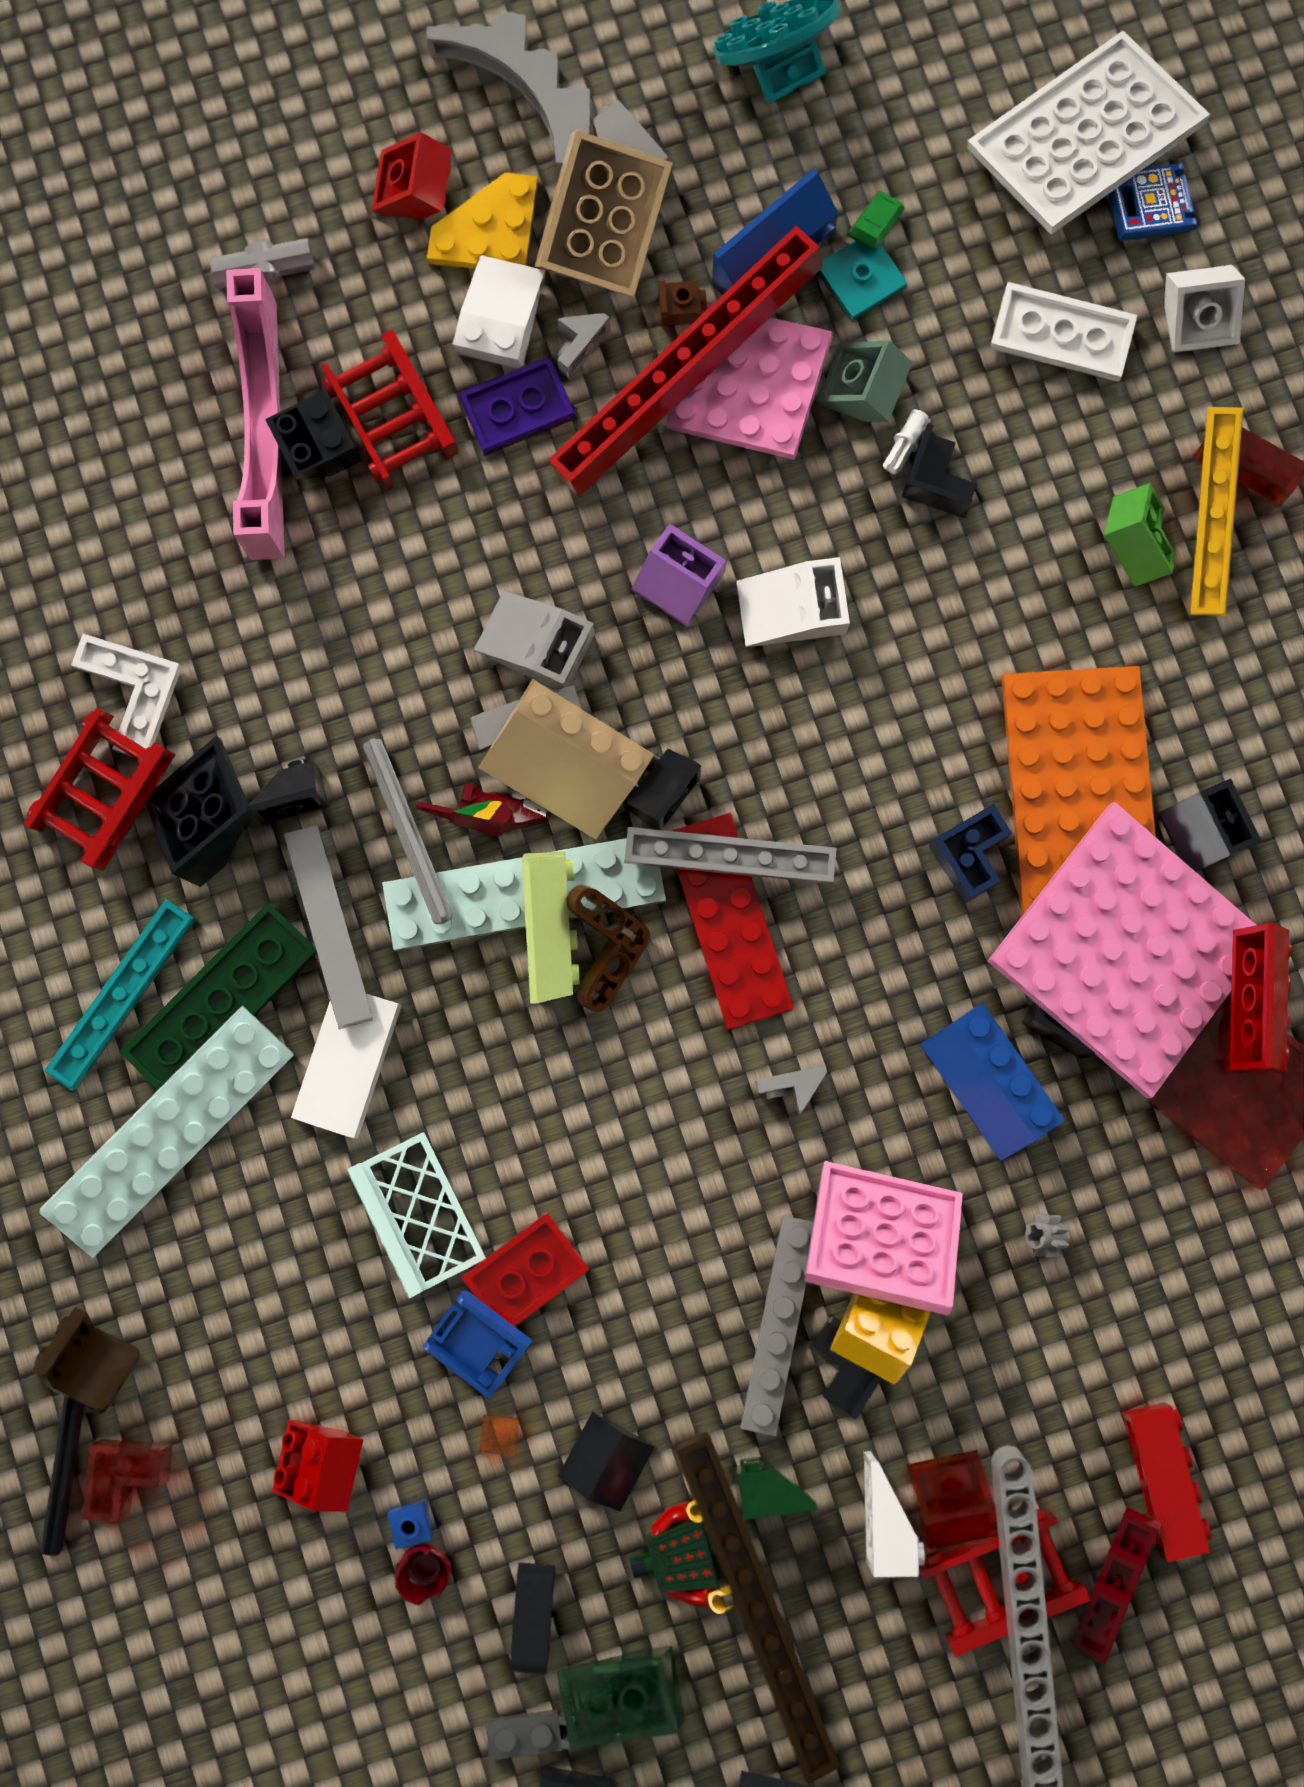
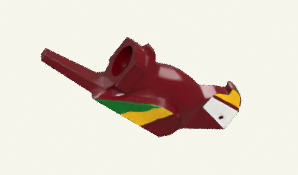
[416,782,547,837]

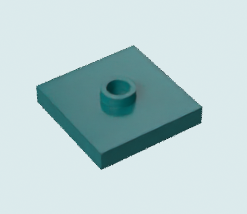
[817,240,908,322]

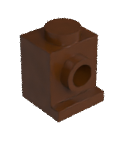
[658,280,707,326]

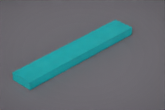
[44,899,196,1091]

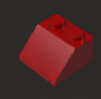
[371,132,452,219]

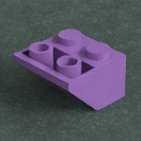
[631,523,726,627]

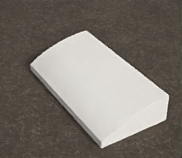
[291,994,402,1139]

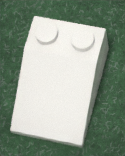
[453,255,546,369]
[864,1451,925,1577]

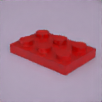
[461,1212,590,1327]

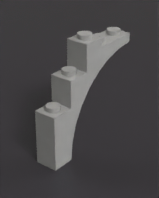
[426,12,591,179]

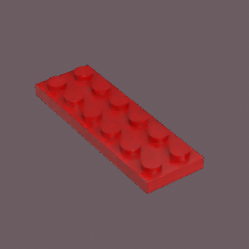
[672,812,794,1030]

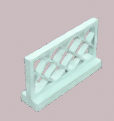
[347,1132,486,1298]

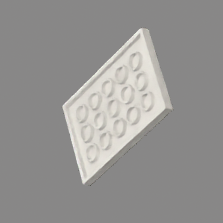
[967,31,1210,235]

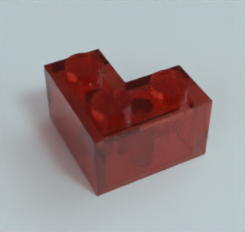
[82,1439,173,1522]

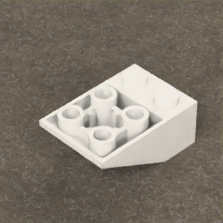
[736,557,850,647]

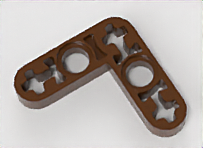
[567,884,650,1012]

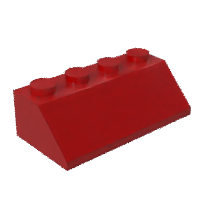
[1229,923,1292,1073]

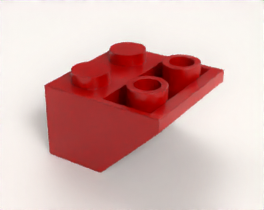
[272,1420,364,1512]

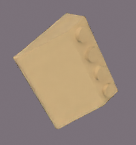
[534,130,673,297]
[478,679,654,839]

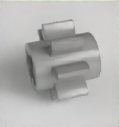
[1025,1214,1069,1258]

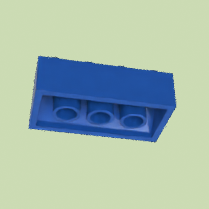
[712,168,838,295]
[920,1003,1065,1161]

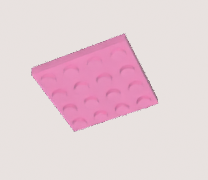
[666,303,833,460]
[804,1161,963,1316]

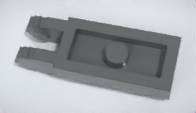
[486,1709,591,1761]

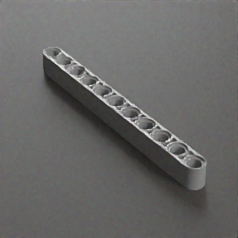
[991,1446,1063,1787]

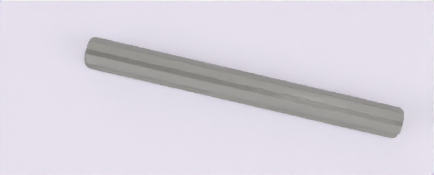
[363,738,453,924]

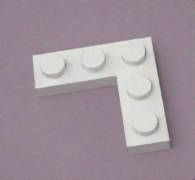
[71,634,182,757]

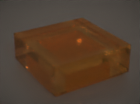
[479,1414,520,1456]

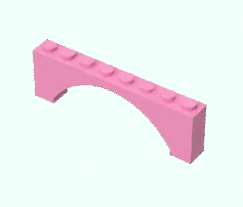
[226,268,285,560]

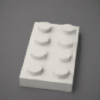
[989,282,1137,382]

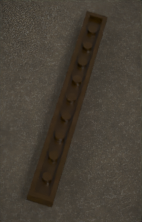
[673,1432,841,1784]

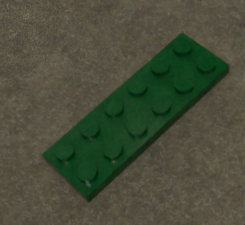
[119,902,317,1090]

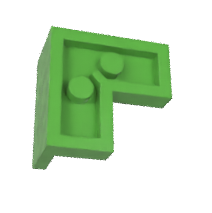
[1104,483,1176,586]

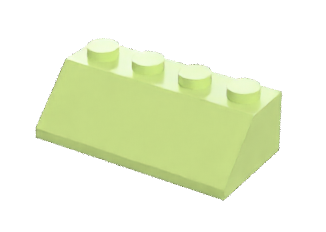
[522,852,580,1004]

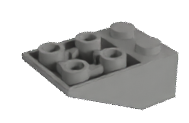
[474,591,595,689]

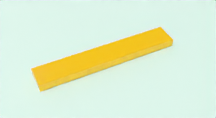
[1190,407,1243,616]

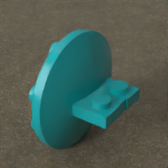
[713,0,841,103]

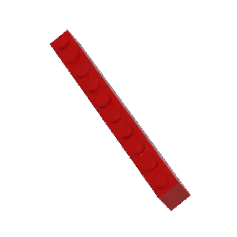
[548,226,823,497]

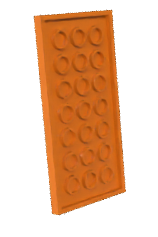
[1001,666,1156,917]

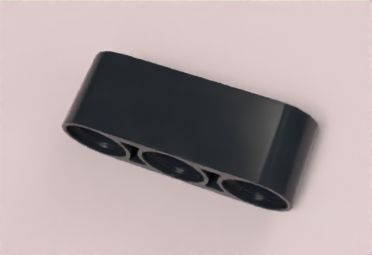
[510,1562,555,1675]

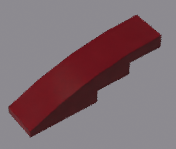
[1071,1507,1162,1664]

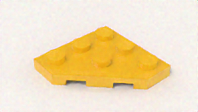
[427,173,538,269]

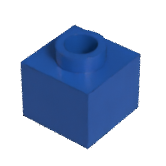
[387,1500,434,1550]

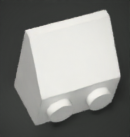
[1164,265,1245,352]

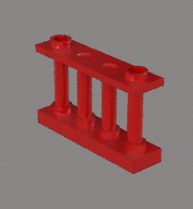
[321,329,459,490]
[24,707,176,871]
[918,1508,1090,1657]

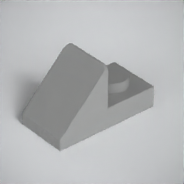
[557,313,610,381]
[755,1065,827,1115]

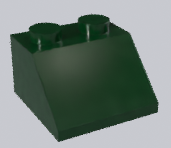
[733,1457,817,1520]

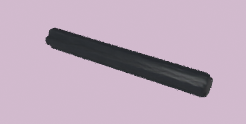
[40,1396,85,1556]

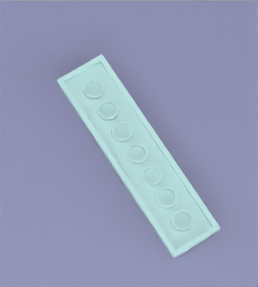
[382,838,666,951]
[39,1005,294,1258]

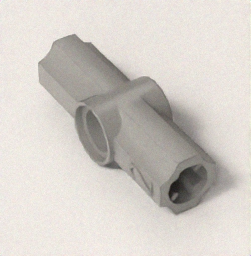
[210,238,315,289]

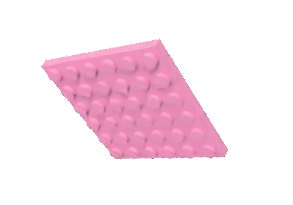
[988,802,1256,1098]

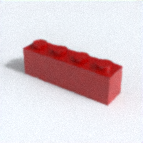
[1122,1402,1212,1562]

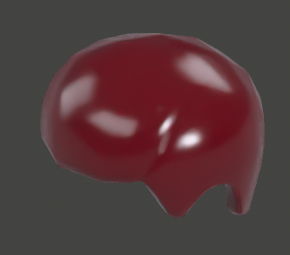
[395,1544,451,1605]

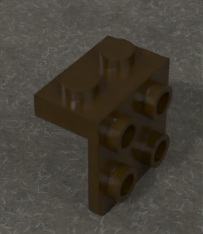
[33,1307,141,1413]

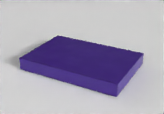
[458,356,576,456]

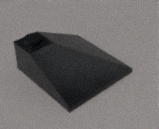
[145,736,252,887]

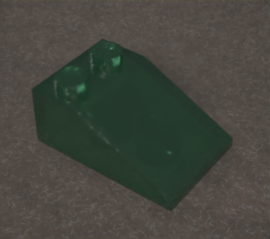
[557,1646,686,1749]

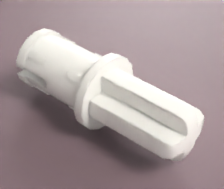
[883,410,931,475]

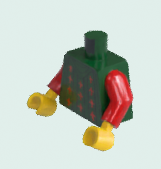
[629,1500,733,1614]

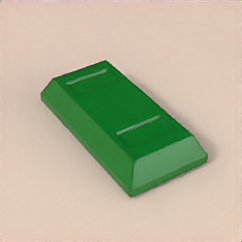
[847,191,905,251]

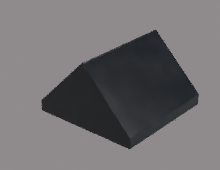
[558,1411,655,1512]

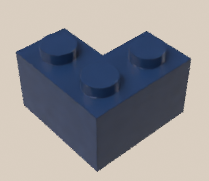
[929,804,1012,904]

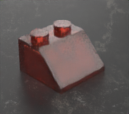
[907,1450,998,1551]

